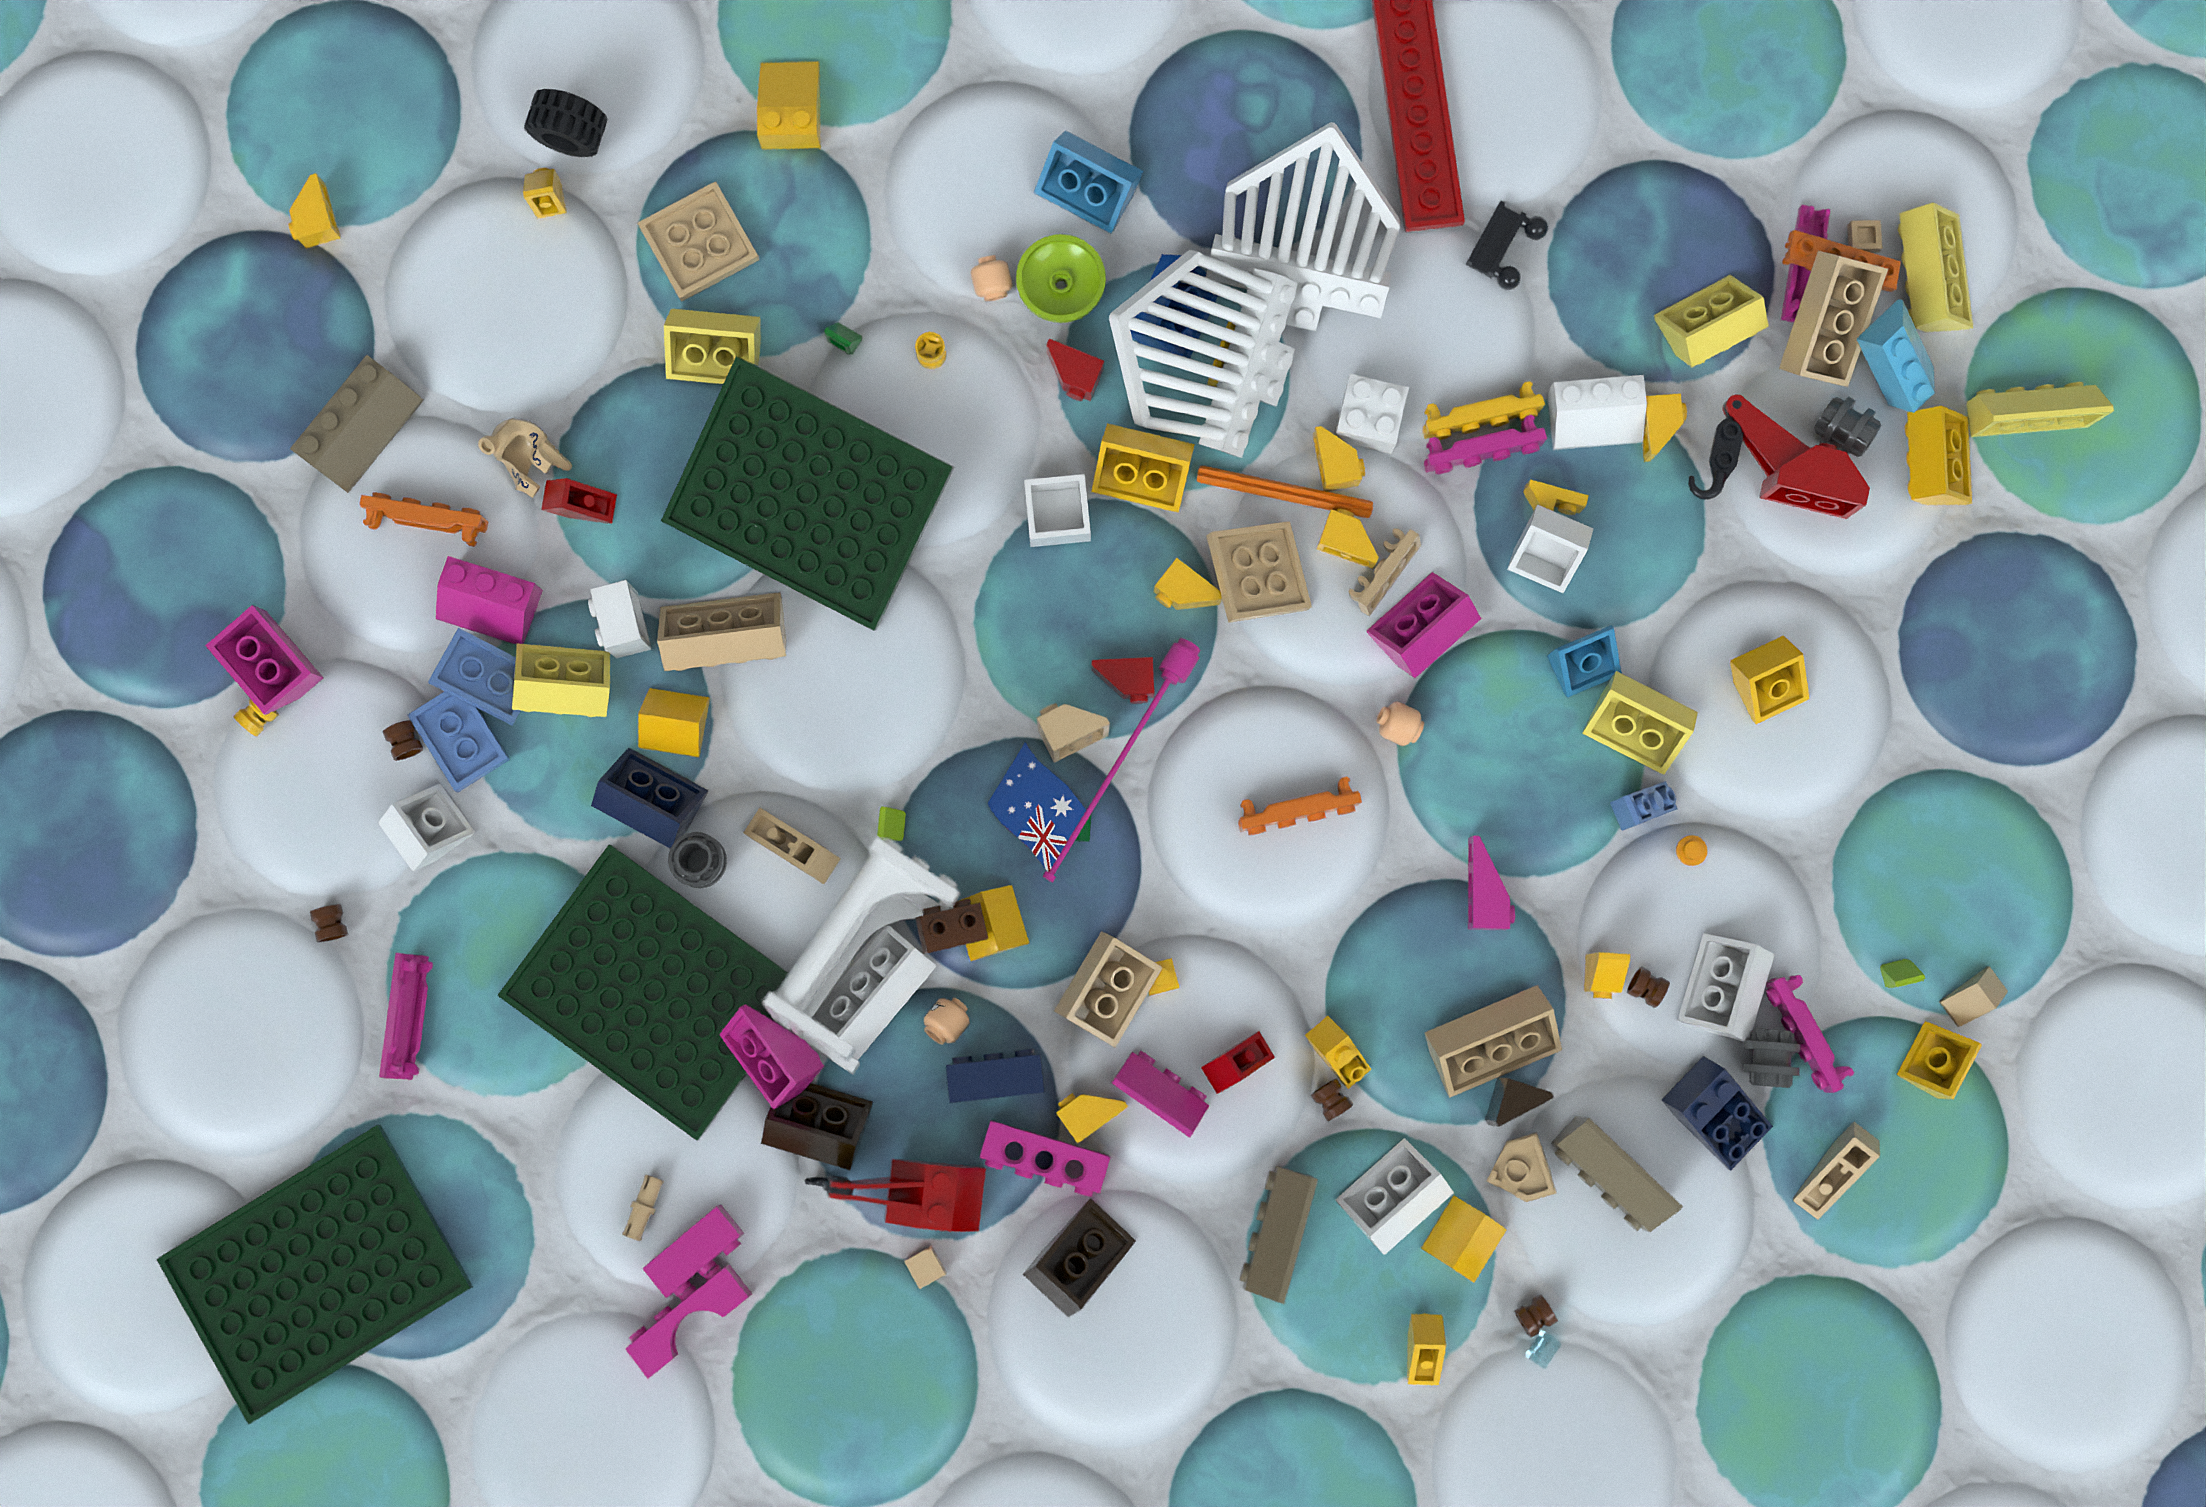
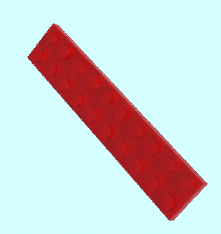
[1371,0,1465,232]

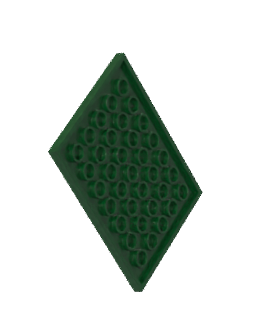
[661,356,955,631]
[497,844,789,1141]
[156,1125,473,1425]

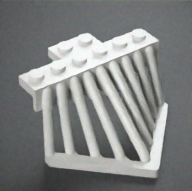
[1206,122,1401,331]
[1109,250,1298,458]

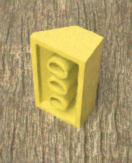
[1898,203,1973,332]
[1966,382,2114,437]

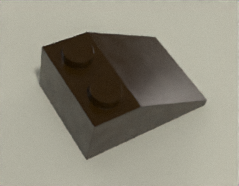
[1022,1198,1136,1318]

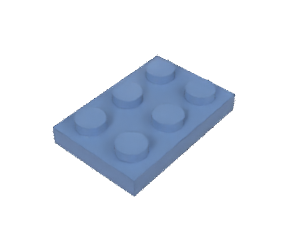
[428,628,521,726]
[408,691,510,792]

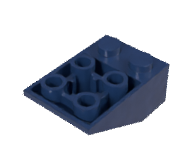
[1662,1056,1773,1171]

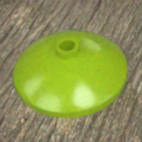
[1016,234,1106,323]

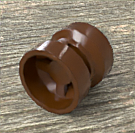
[382,720,423,761]
[310,904,348,942]
[1627,967,1670,1008]
[1311,1078,1353,1121]
[1514,1294,1558,1338]

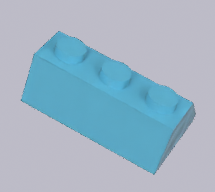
[1857,299,1935,413]

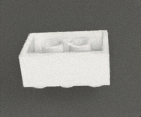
[1547,375,1647,450]
[1677,933,1775,1041]
[1335,1138,1454,1255]

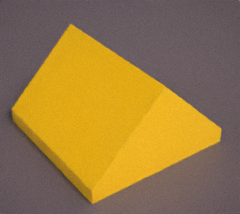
[638,688,710,758]
[958,885,1030,961]
[1897,1021,1982,1099]
[1421,1195,1507,1283]

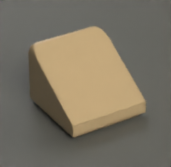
[904,1245,947,1289]

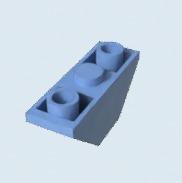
[1610,781,1677,831]

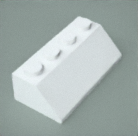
[812,925,937,1060]

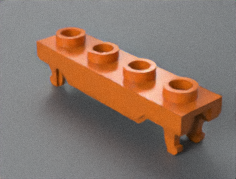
[1782,230,1901,292]
[360,492,488,547]
[1238,777,1362,836]

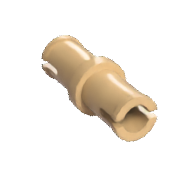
[622,1174,664,1241]

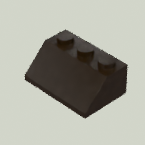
[761,1083,873,1171]

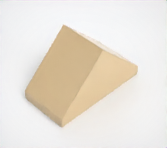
[1939,966,2008,1027]

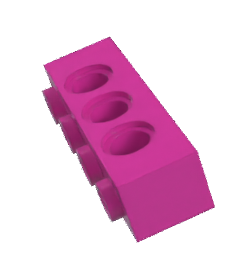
[979,1120,1111,1197]

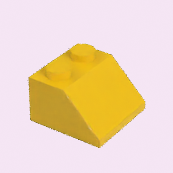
[1730,635,1809,724]

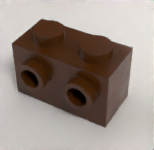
[915,898,988,954]

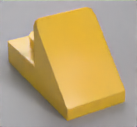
[1523,479,1589,515]

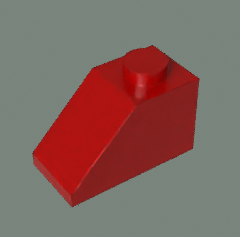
[1047,339,1104,401]
[541,478,617,524]
[1091,657,1154,704]
[1201,1031,1275,1094]

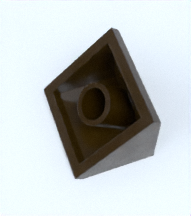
[1485,1078,1554,1127]

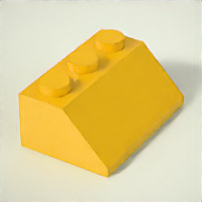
[1905,405,1972,505]
[1091,423,1195,513]

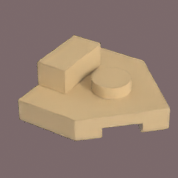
[1487,1132,1557,1202]

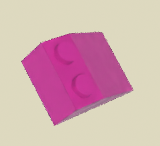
[719,1004,824,1110]

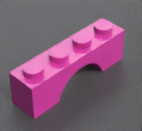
[625,1264,753,1379]

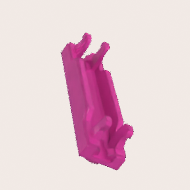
[1781,205,1831,322]
[1424,415,1547,474]
[379,953,433,1080]
[1766,975,1854,1093]

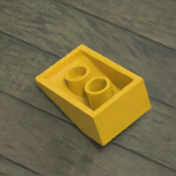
[757,62,821,149]

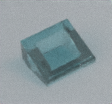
[1526,1330,1561,1369]

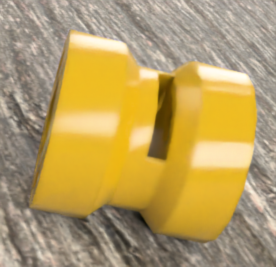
[915,332,946,369]
[233,699,279,737]

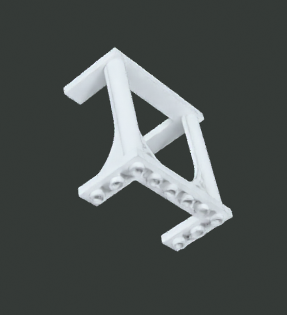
[763,838,959,1075]

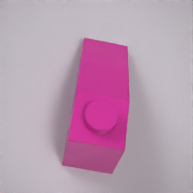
[1468,835,1515,930]

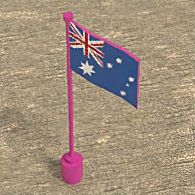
[988,638,1201,883]

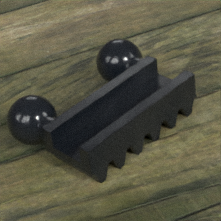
[1465,201,1548,290]

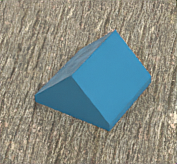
[1547,625,1622,698]

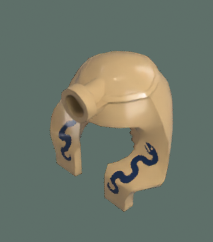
[478,418,572,498]

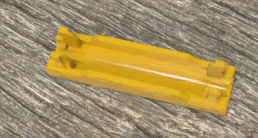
[1422,381,1545,440]

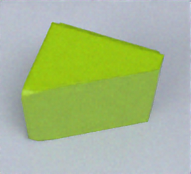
[877,806,906,841]
[1880,959,1925,988]

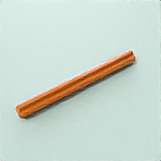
[1197,465,1373,518]

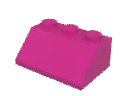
[435,556,543,645]
[1367,572,1481,678]
[205,605,324,715]
[1111,1050,1210,1138]

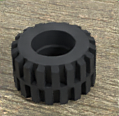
[524,89,608,157]

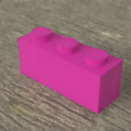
[642,1205,745,1298]

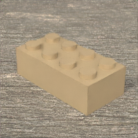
[1779,250,1888,387]

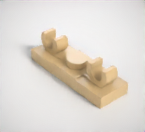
[1348,528,1421,616]

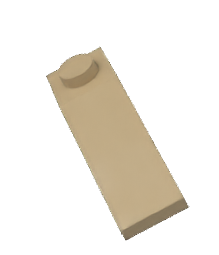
[743,808,841,884]
[1793,1122,1880,1220]

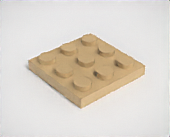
[637,181,760,302]
[1206,521,1312,623]

